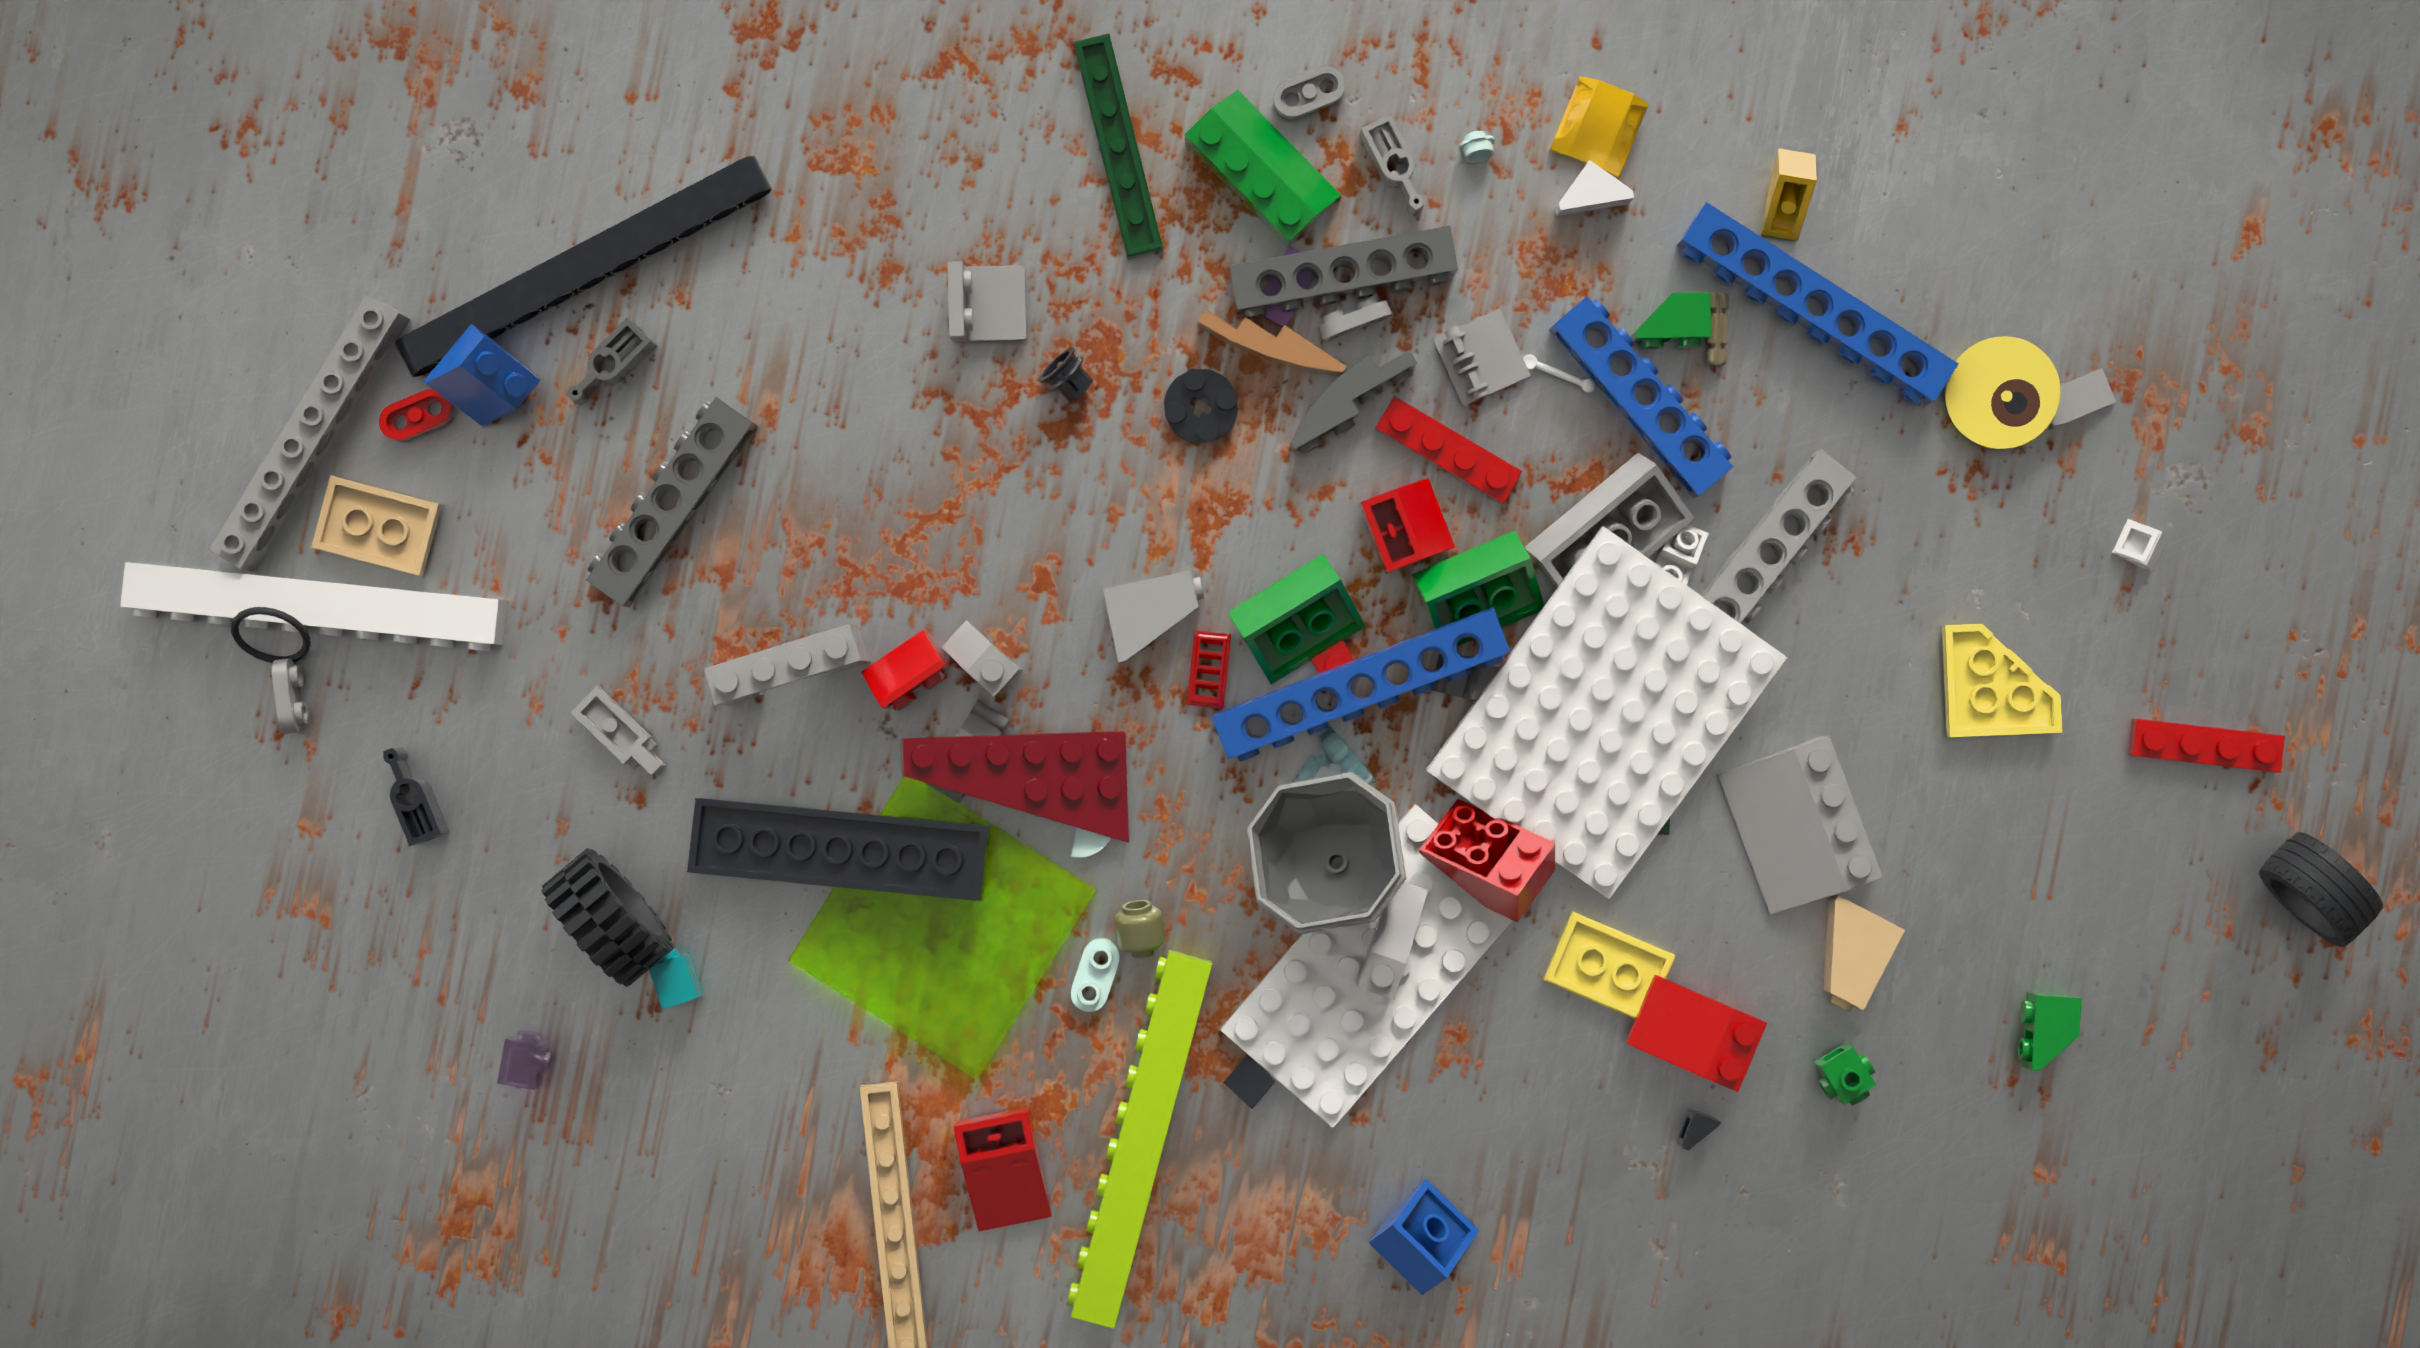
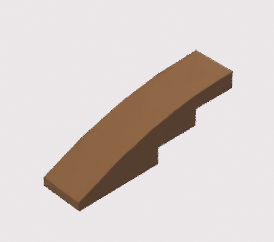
[1197,309,1347,377]

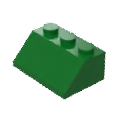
[1412,531,1545,647]
[1228,554,1366,684]

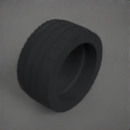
[2259,832,2384,947]

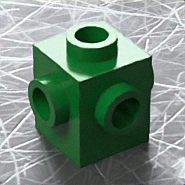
[1814,1043,1876,1105]

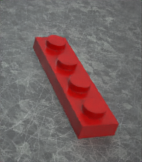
[1375,396,1522,504]
[2128,719,2285,773]

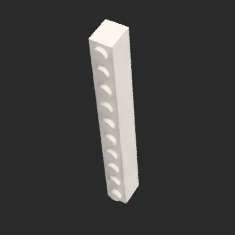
[120,562,507,651]

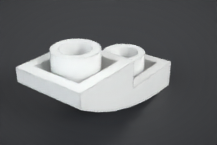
[1654,524,1709,585]

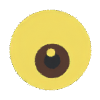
[1945,336,2061,449]

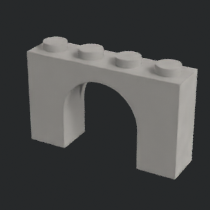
[704,624,871,706]

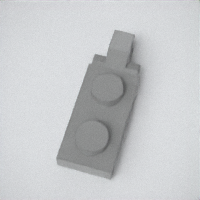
[571,686,666,776]

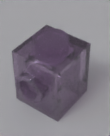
[497,1031,553,1090]

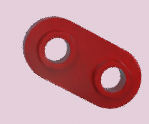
[379,389,454,441]

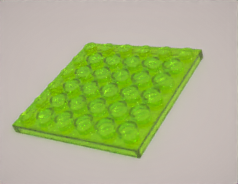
[788,777,1097,1080]

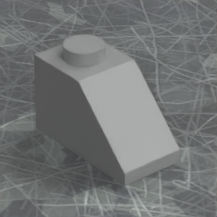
[942,620,1021,697]

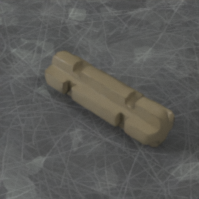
[1706,292,1729,366]

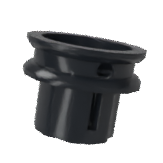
[1038,347,1093,402]

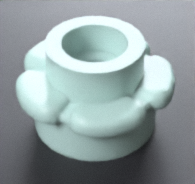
[1459,131,1495,163]

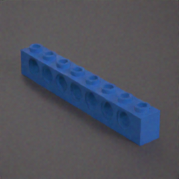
[1677,202,1959,406]
[1212,607,1510,762]

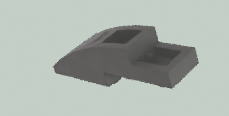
[1289,350,1417,454]

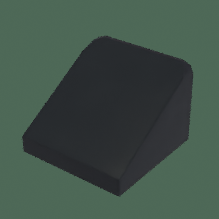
[1223,1054,1276,1109]
[1677,1109,1721,1151]

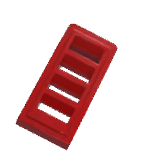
[1187,630,1232,709]

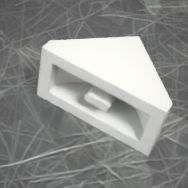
[1555,160,1634,216]

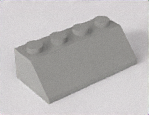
[1525,453,1695,589]

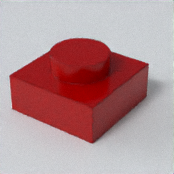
[1311,640,1354,692]

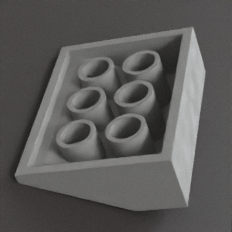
[1717,736,1883,915]

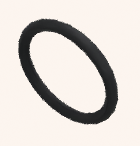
[231,607,311,663]

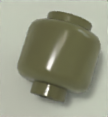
[1114,900,1165,958]

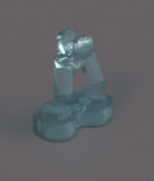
[1292,726,1377,786]

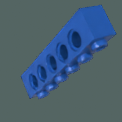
[1549,296,1733,499]

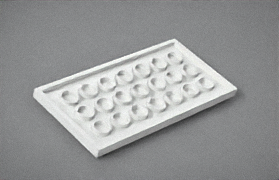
[1220,804,1513,1128]

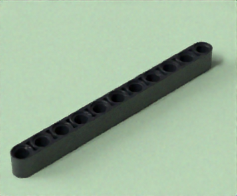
[395,156,772,377]

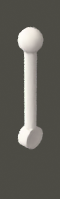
[1523,354,1596,393]

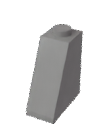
[1103,570,1204,663]

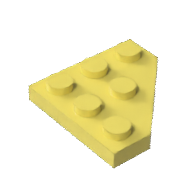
[1942,624,2062,737]

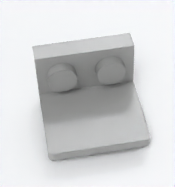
[947,261,1027,342]

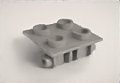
[1433,308,1531,406]

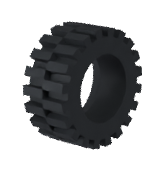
[542,848,674,987]

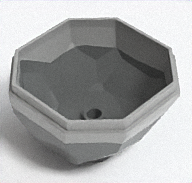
[1247,772,1406,934]

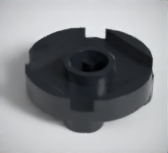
[1164,369,1238,444]

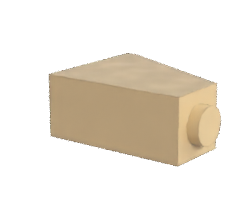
[1823,894,1905,1012]

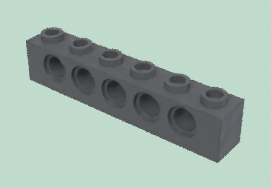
[1228,226,1458,319]
[586,397,758,608]

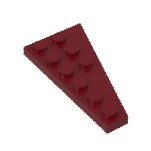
[901,731,1129,843]

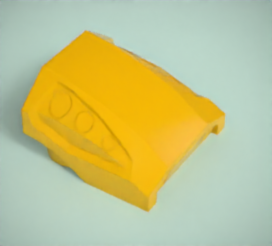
[1549,76,1649,178]

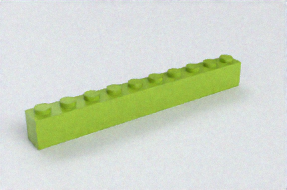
[1066,950,1212,1329]

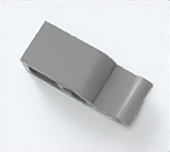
[1359,114,1424,216]

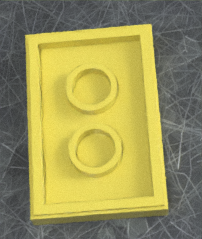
[1543,911,1676,1019]

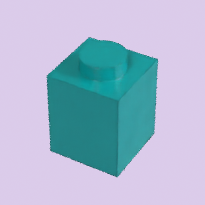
[649,949,704,1010]

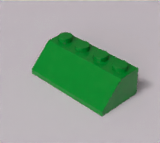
[1184,90,1342,247]

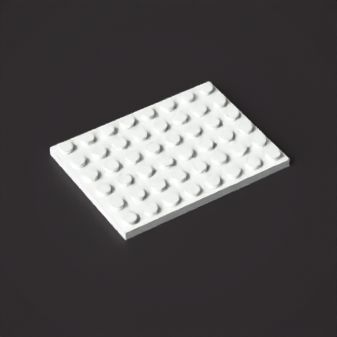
[1426,526,1788,899]

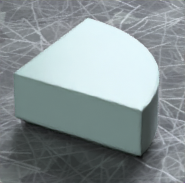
[1071,828,1111,857]

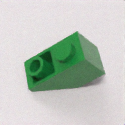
[1631,292,1711,349]
[2018,992,2082,1071]

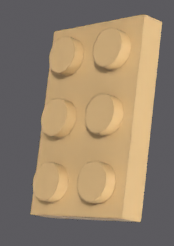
[311,475,442,577]

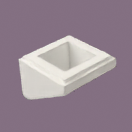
[2112,519,2167,572]

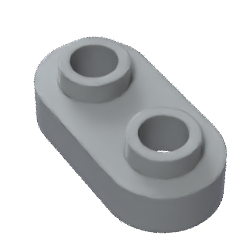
[1273,66,1345,119]
[1318,296,1393,341]
[272,658,308,734]

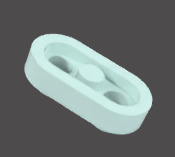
[1071,938,1120,1012]

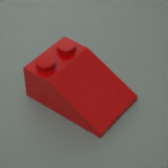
[1625,974,1767,1092]

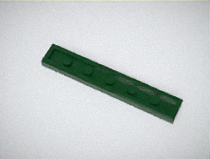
[1073,33,1164,259]

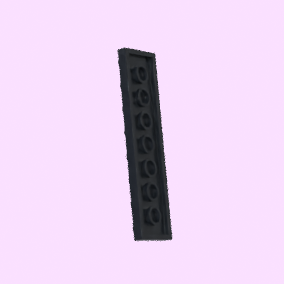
[687,798,991,902]

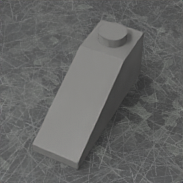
[1356,882,1428,1000]

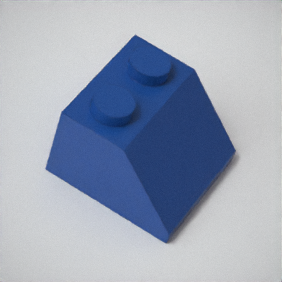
[423,324,540,426]
[1369,1179,1479,1295]

